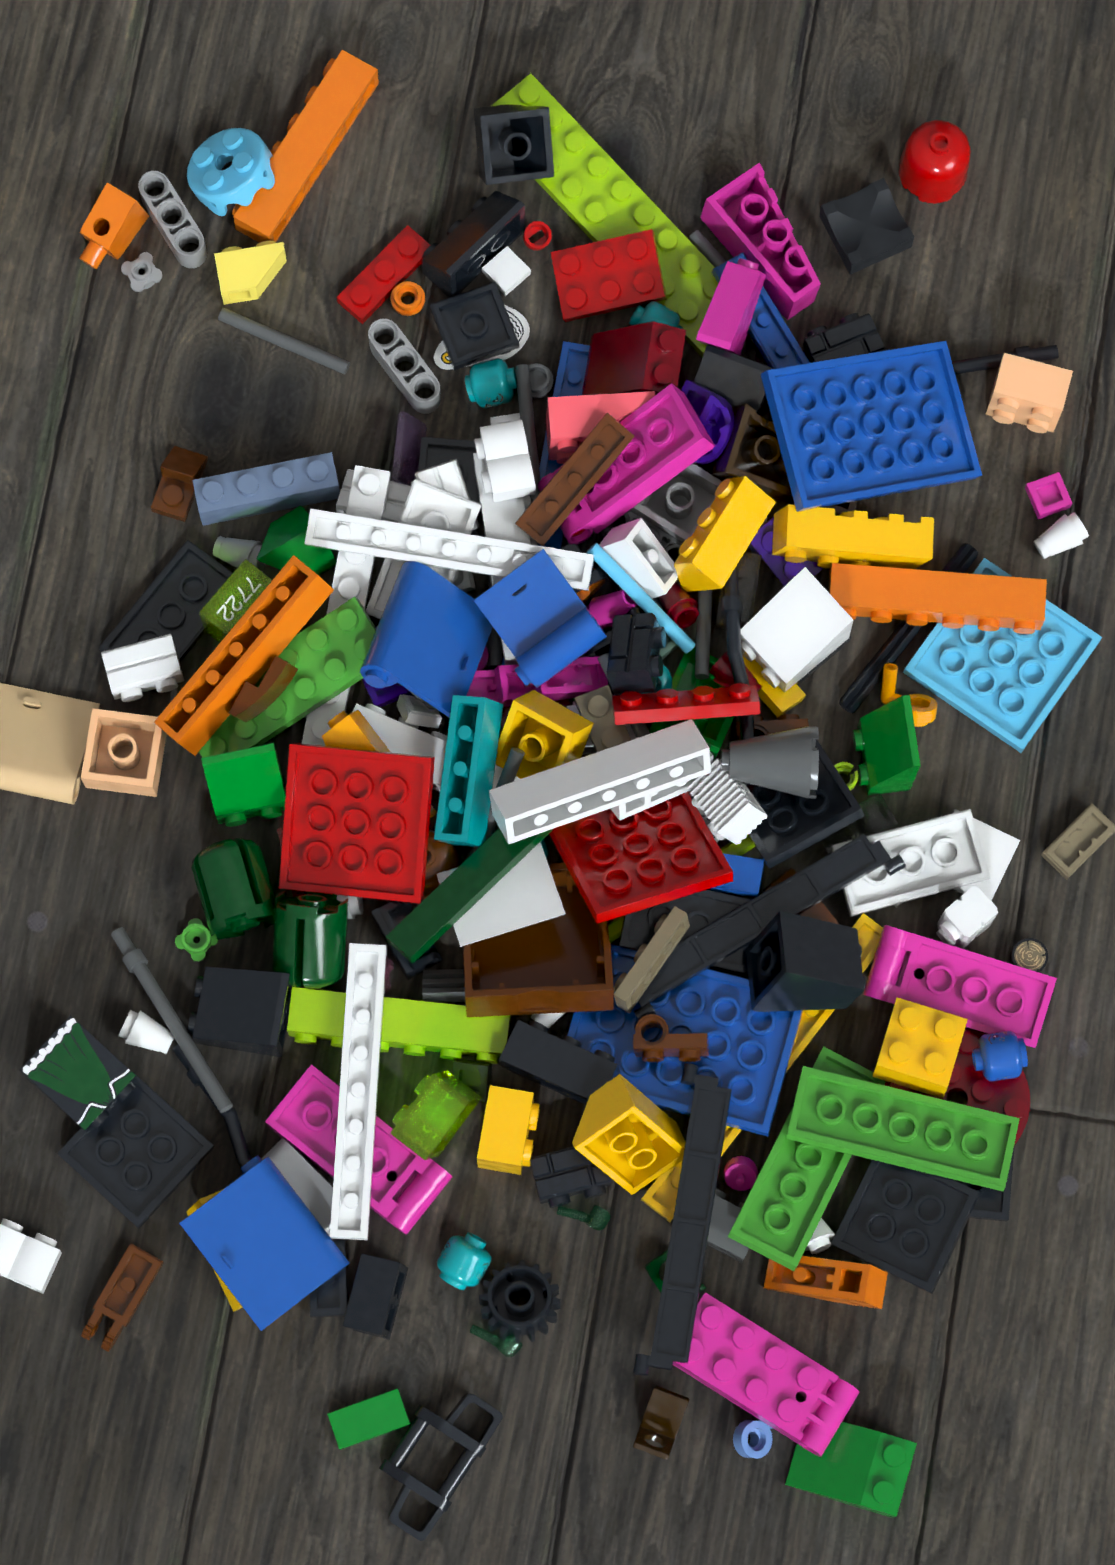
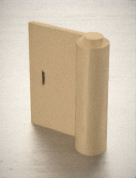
[0,683,100,804]

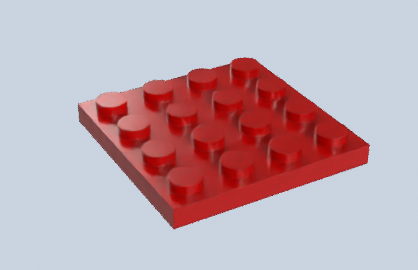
[279,743,435,904]
[549,791,733,924]

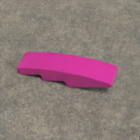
[467,657,608,707]

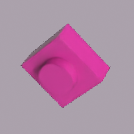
[1025,472,1073,519]

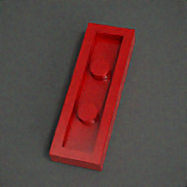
[336,225,431,324]

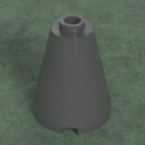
[721,726,819,799]

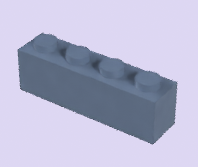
[192,452,340,526]

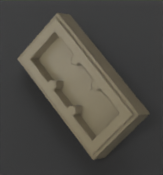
[1041,803,1115,880]

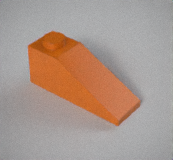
[764,1256,888,1309]

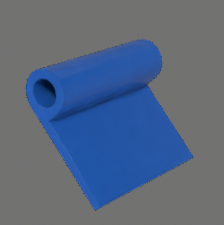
[360,561,493,718]
[179,1155,350,1331]

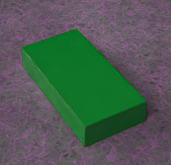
[327,1389,410,1450]

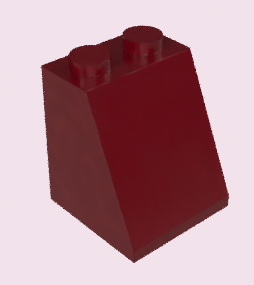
[582,321,686,395]

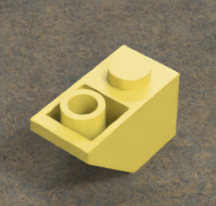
[214,241,287,305]

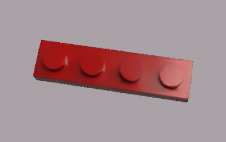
[612,683,760,725]

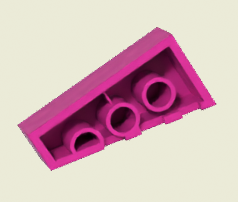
[700,163,821,320]

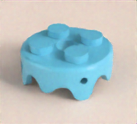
[187,128,275,216]

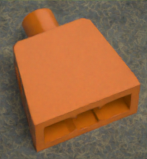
[79,183,149,270]

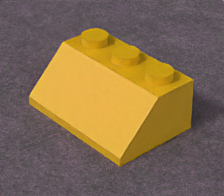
[674,476,776,592]
[572,1074,686,1195]

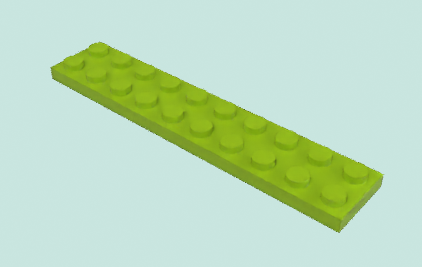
[492,74,718,358]

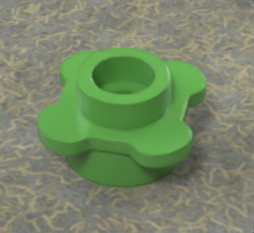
[175,918,219,962]

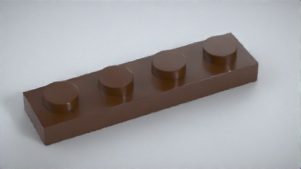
[515,412,635,546]

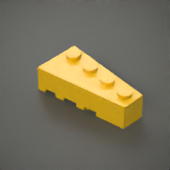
[772,504,934,569]

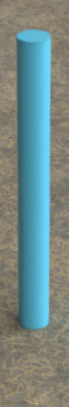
[586,543,696,654]

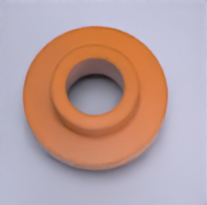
[390,281,425,316]

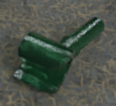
[557,1205,611,1231]
[470,1324,523,1357]

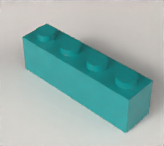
[434,695,503,847]

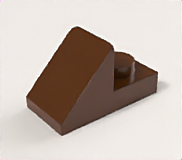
[151,446,208,522]

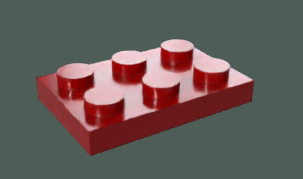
[550,229,667,322]

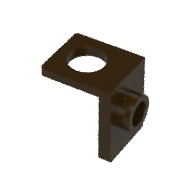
[633,1386,690,1460]

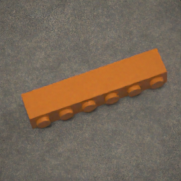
[232,50,379,243]
[154,555,334,756]
[828,563,1047,634]

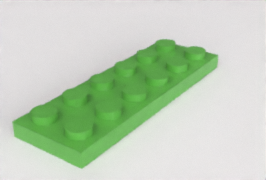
[199,596,376,758]
[727,1046,885,1271]
[786,1066,1020,1191]

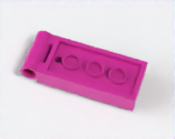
[538,383,715,544]
[863,925,1057,1048]
[265,1064,452,1235]
[673,1292,859,1457]

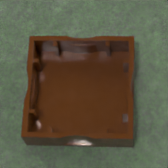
[463,863,614,1017]

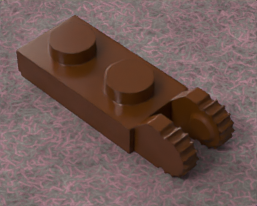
[81,1243,164,1352]

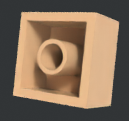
[986,353,1073,433]
[81,708,167,797]

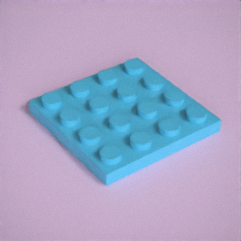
[903,558,1102,753]

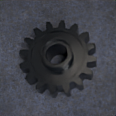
[479,1260,561,1344]

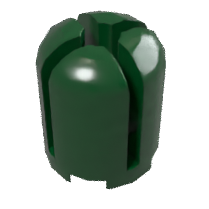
[191,838,275,940]
[272,891,348,989]

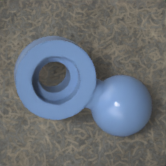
[733,1420,774,1459]

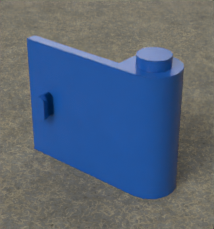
[474,549,607,688]

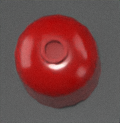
[899,120,971,204]

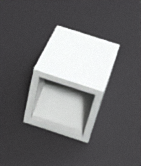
[741,567,853,693]

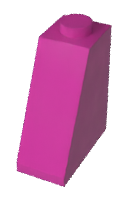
[696,258,766,356]

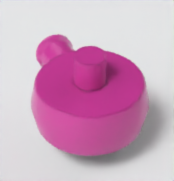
[723,1156,758,1191]

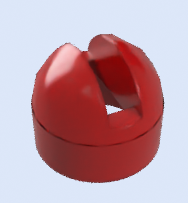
[523,221,552,251]

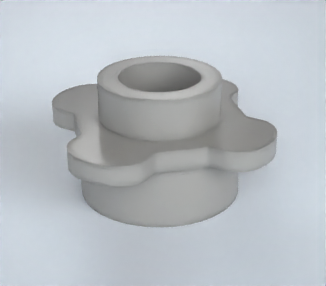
[121,252,162,292]

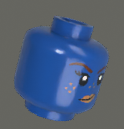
[972,1031,1028,1081]

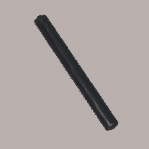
[839,543,978,714]

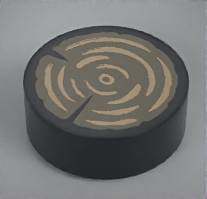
[1010,938,1048,973]

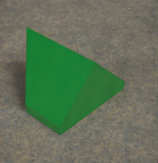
[256,506,337,576]

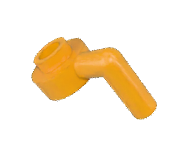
[880,663,938,727]

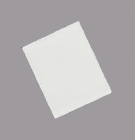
[436,842,566,947]

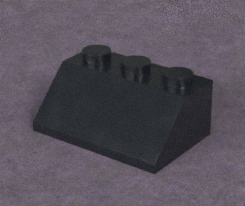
[422,191,525,297]

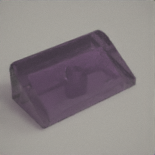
[392,412,427,486]

